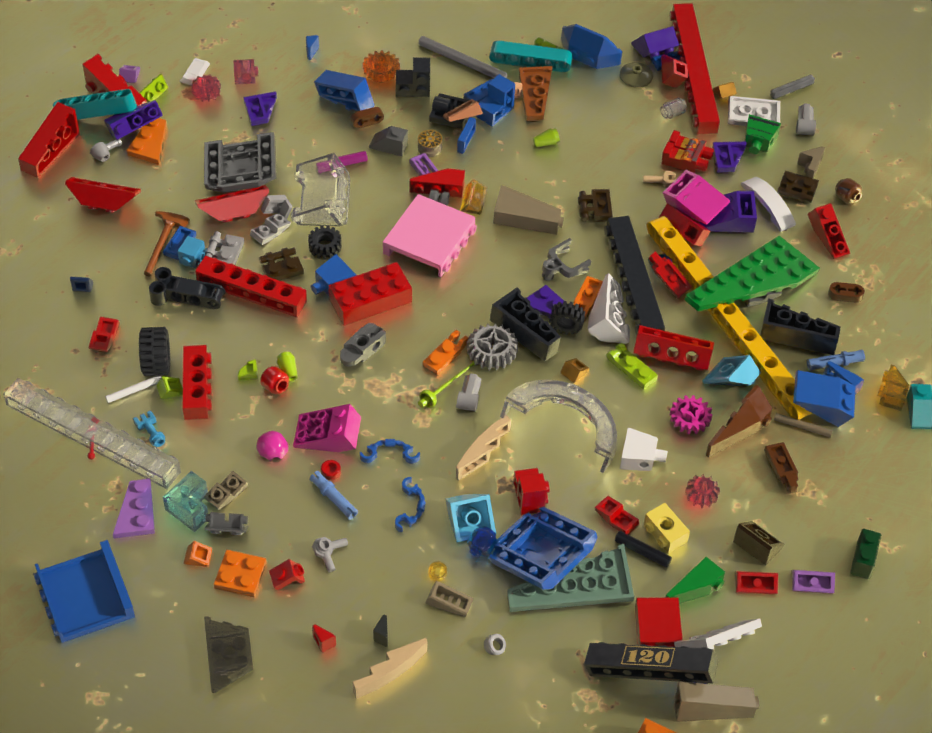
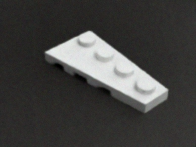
[674,618,762,649]

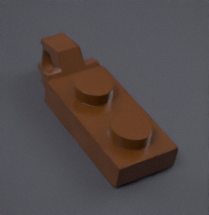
[764,442,798,494]

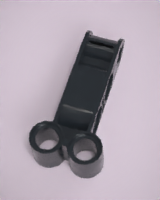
[149,267,226,309]

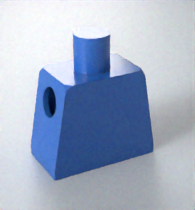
[311,254,357,296]

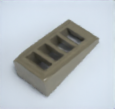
[425,581,474,617]

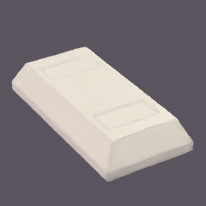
[180,58,210,87]

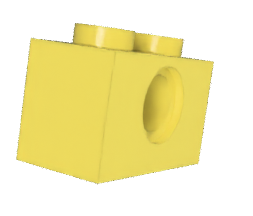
[644,503,690,553]

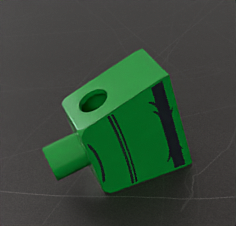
[745,114,781,154]

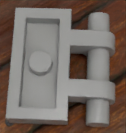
[204,231,244,265]

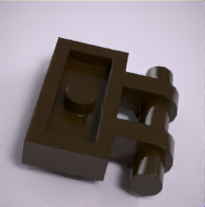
[777,171,819,203]
[578,189,613,222]
[259,247,304,281]

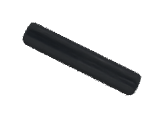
[615,531,672,567]

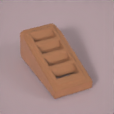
[443,99,483,122]

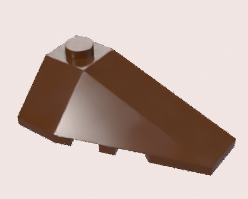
[706,385,772,457]

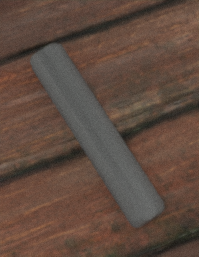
[770,74,815,99]

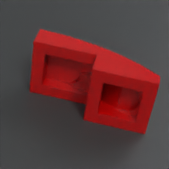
[88,317,120,352]
[595,496,640,535]

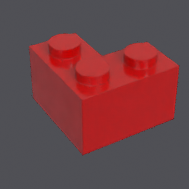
[513,468,550,515]

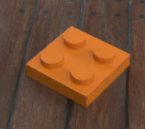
[214,549,267,597]

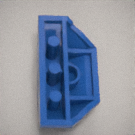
[561,24,622,69]

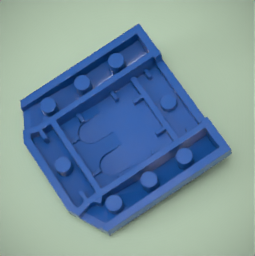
[489,507,598,590]

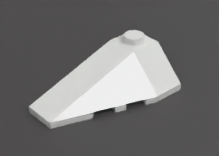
[588,273,630,344]

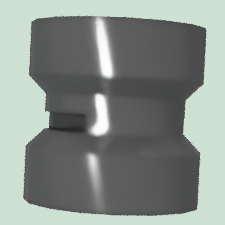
[429,190,450,206]

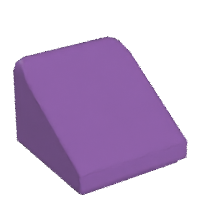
[119,65,140,83]

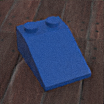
[793,370,856,427]

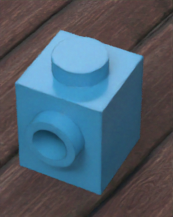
[178,236,205,268]

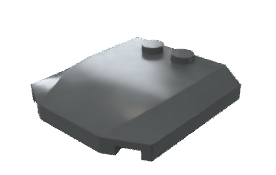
[204,132,276,192]

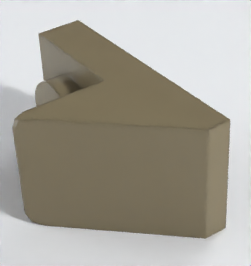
[797,147,825,179]

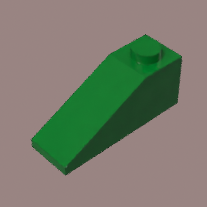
[665,557,725,604]

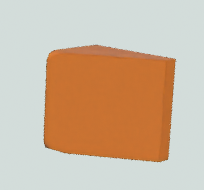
[184,541,212,567]

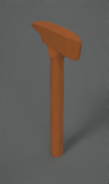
[144,211,190,277]

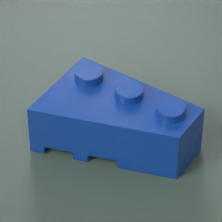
[314,70,375,111]

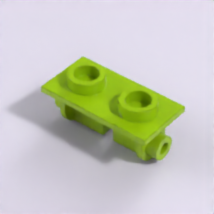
[139,74,168,102]

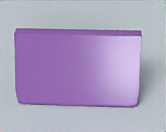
[792,570,835,593]

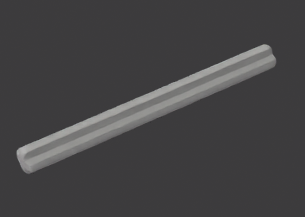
[419,36,507,78]

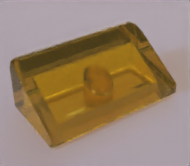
[460,179,488,215]

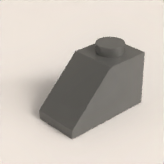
[369,126,408,156]

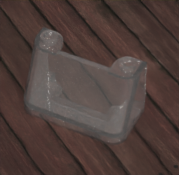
[291,153,350,226]

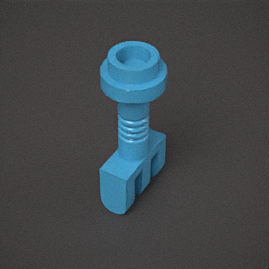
[132,410,165,447]

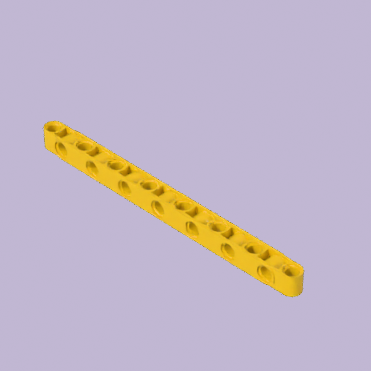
[646,216,813,420]

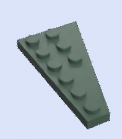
[507,544,634,612]

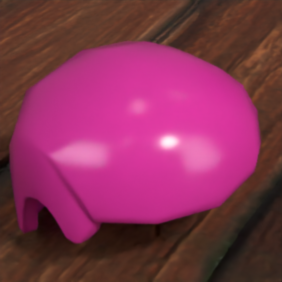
[256,431,288,461]

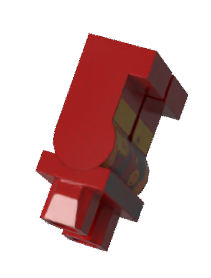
[661,130,714,173]

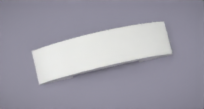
[741,177,796,232]

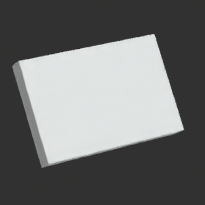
[728,96,780,126]

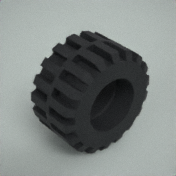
[139,327,170,376]

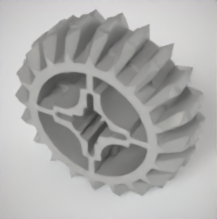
[467,323,518,371]

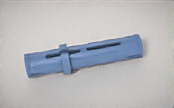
[806,349,865,371]
[309,471,358,520]

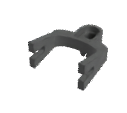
[542,238,591,281]

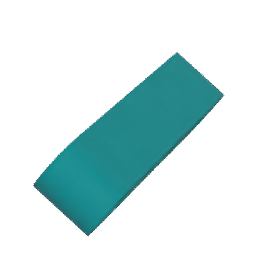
[489,41,573,72]
[53,89,137,120]

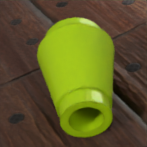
[533,128,560,148]
[276,352,298,382]

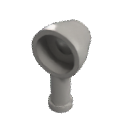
[90,139,122,162]

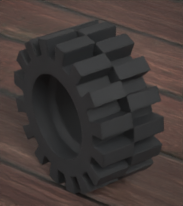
[308,225,342,260]
[549,301,585,335]

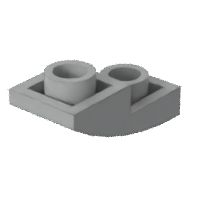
[250,213,291,245]

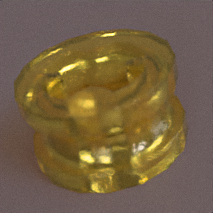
[428,561,447,582]

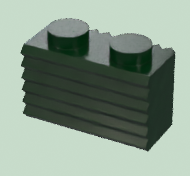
[850,529,882,579]

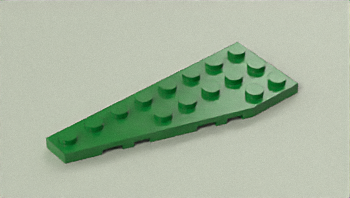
[684,236,820,311]

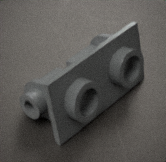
[205,512,248,535]

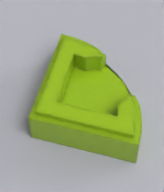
[238,359,258,380]

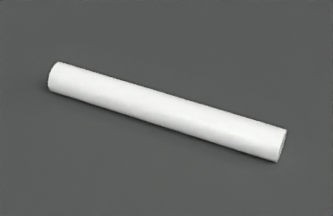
[105,375,161,403]

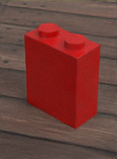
[635,598,683,647]

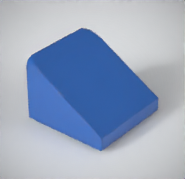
[306,35,319,60]

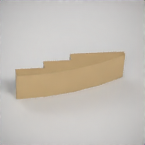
[456,415,511,481]
[353,638,428,699]

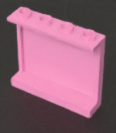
[383,194,477,277]

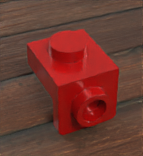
[269,559,305,590]

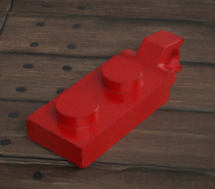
[648,251,692,299]

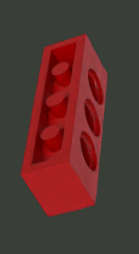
[633,325,714,370]
[183,345,212,420]

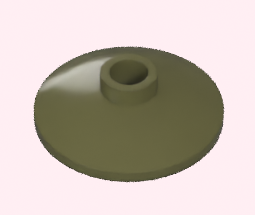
[620,62,653,87]

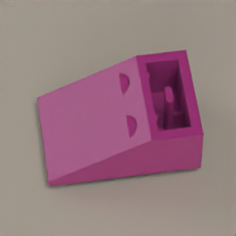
[662,170,730,225]
[293,404,361,452]

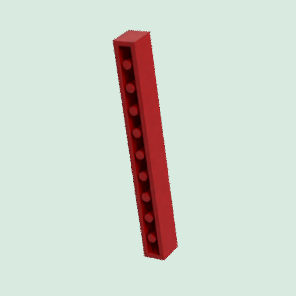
[669,3,720,134]

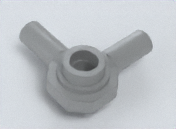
[312,537,348,573]

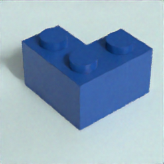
[476,74,515,127]

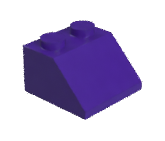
[631,26,679,58]

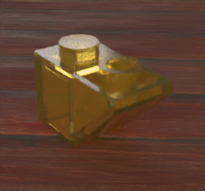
[877,364,909,411]

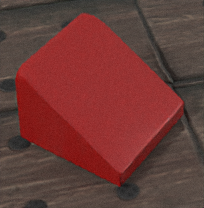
[312,624,336,652]

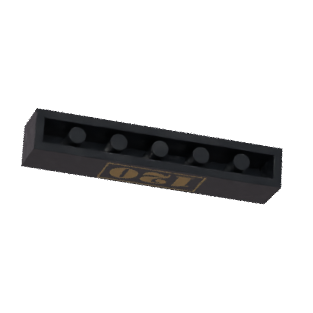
[584,642,718,684]

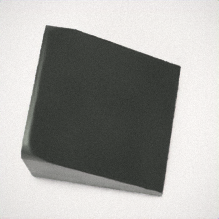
[373,614,388,647]

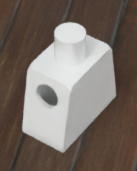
[620,428,668,471]

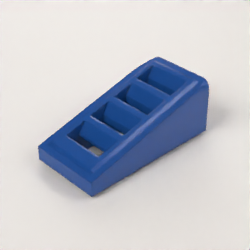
[823,361,864,395]

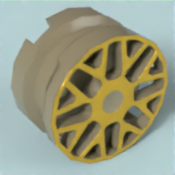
[418,130,442,157]

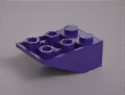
[699,191,757,233]

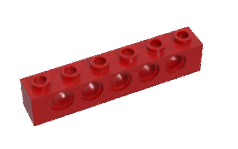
[195,255,307,318]

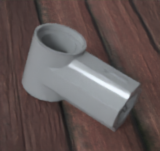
[796,103,816,136]
[456,373,481,412]

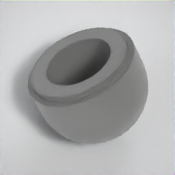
[484,634,506,655]

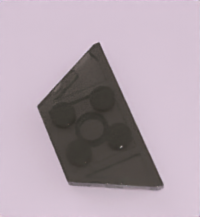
[204,616,253,693]

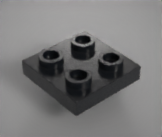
[429,93,469,129]

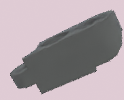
[340,323,386,367]

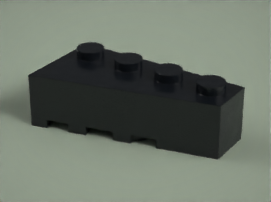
[490,287,561,362]
[760,298,841,355]

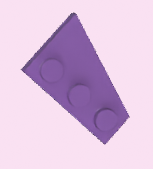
[113,479,155,539]

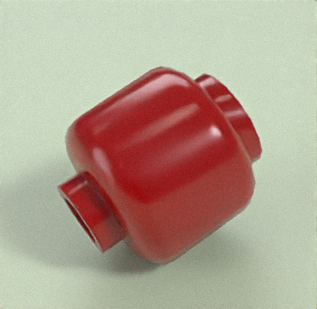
[260,366,289,395]

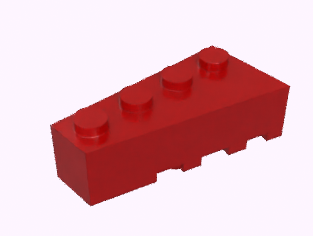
[82,54,147,106]
[18,102,80,178]

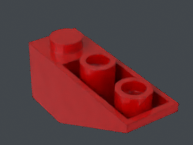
[409,168,465,198]
[659,203,711,247]
[807,203,850,259]

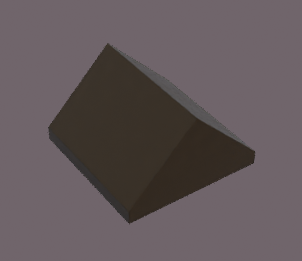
[733,521,785,566]

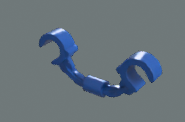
[360,439,420,464]
[395,477,426,532]

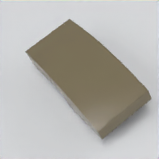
[204,471,249,510]

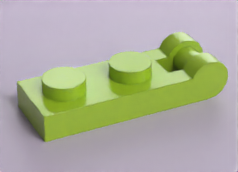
[606,343,658,389]

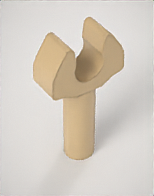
[643,171,676,188]

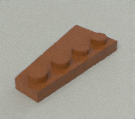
[519,66,552,121]

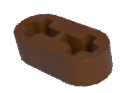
[350,107,384,128]
[828,282,865,303]

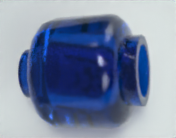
[467,526,497,558]

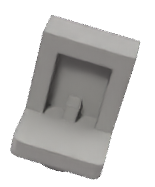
[261,195,292,219]

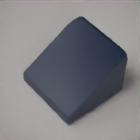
[70,277,93,292]

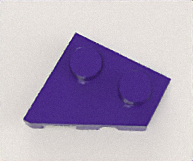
[244,91,277,126]
[712,141,747,173]
[527,285,564,318]

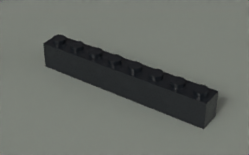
[604,216,665,335]

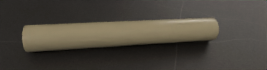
[774,413,833,438]

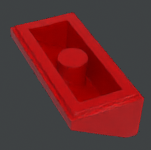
[735,571,778,594]

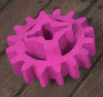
[670,395,713,434]

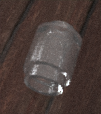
[660,97,687,119]

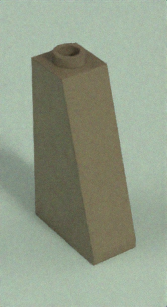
[493,185,564,235]
[674,682,759,722]

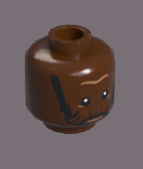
[835,178,862,204]

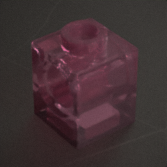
[233,59,258,85]

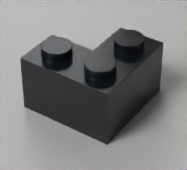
[396,57,430,97]

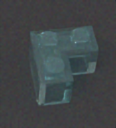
[163,471,208,532]

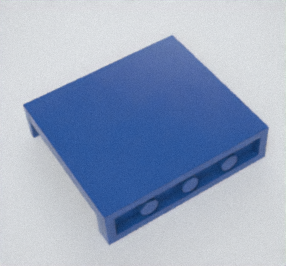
[33,540,135,643]

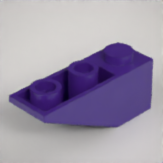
[104,100,163,140]

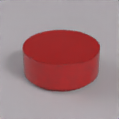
[321,460,341,480]

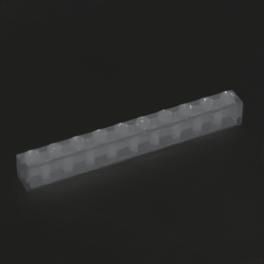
[3,378,181,489]

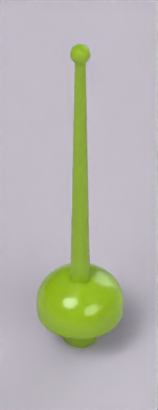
[418,361,475,408]

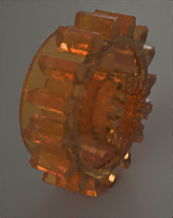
[363,50,400,83]

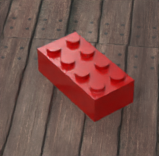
[328,262,412,326]

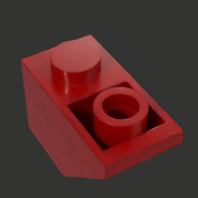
[661,54,688,88]

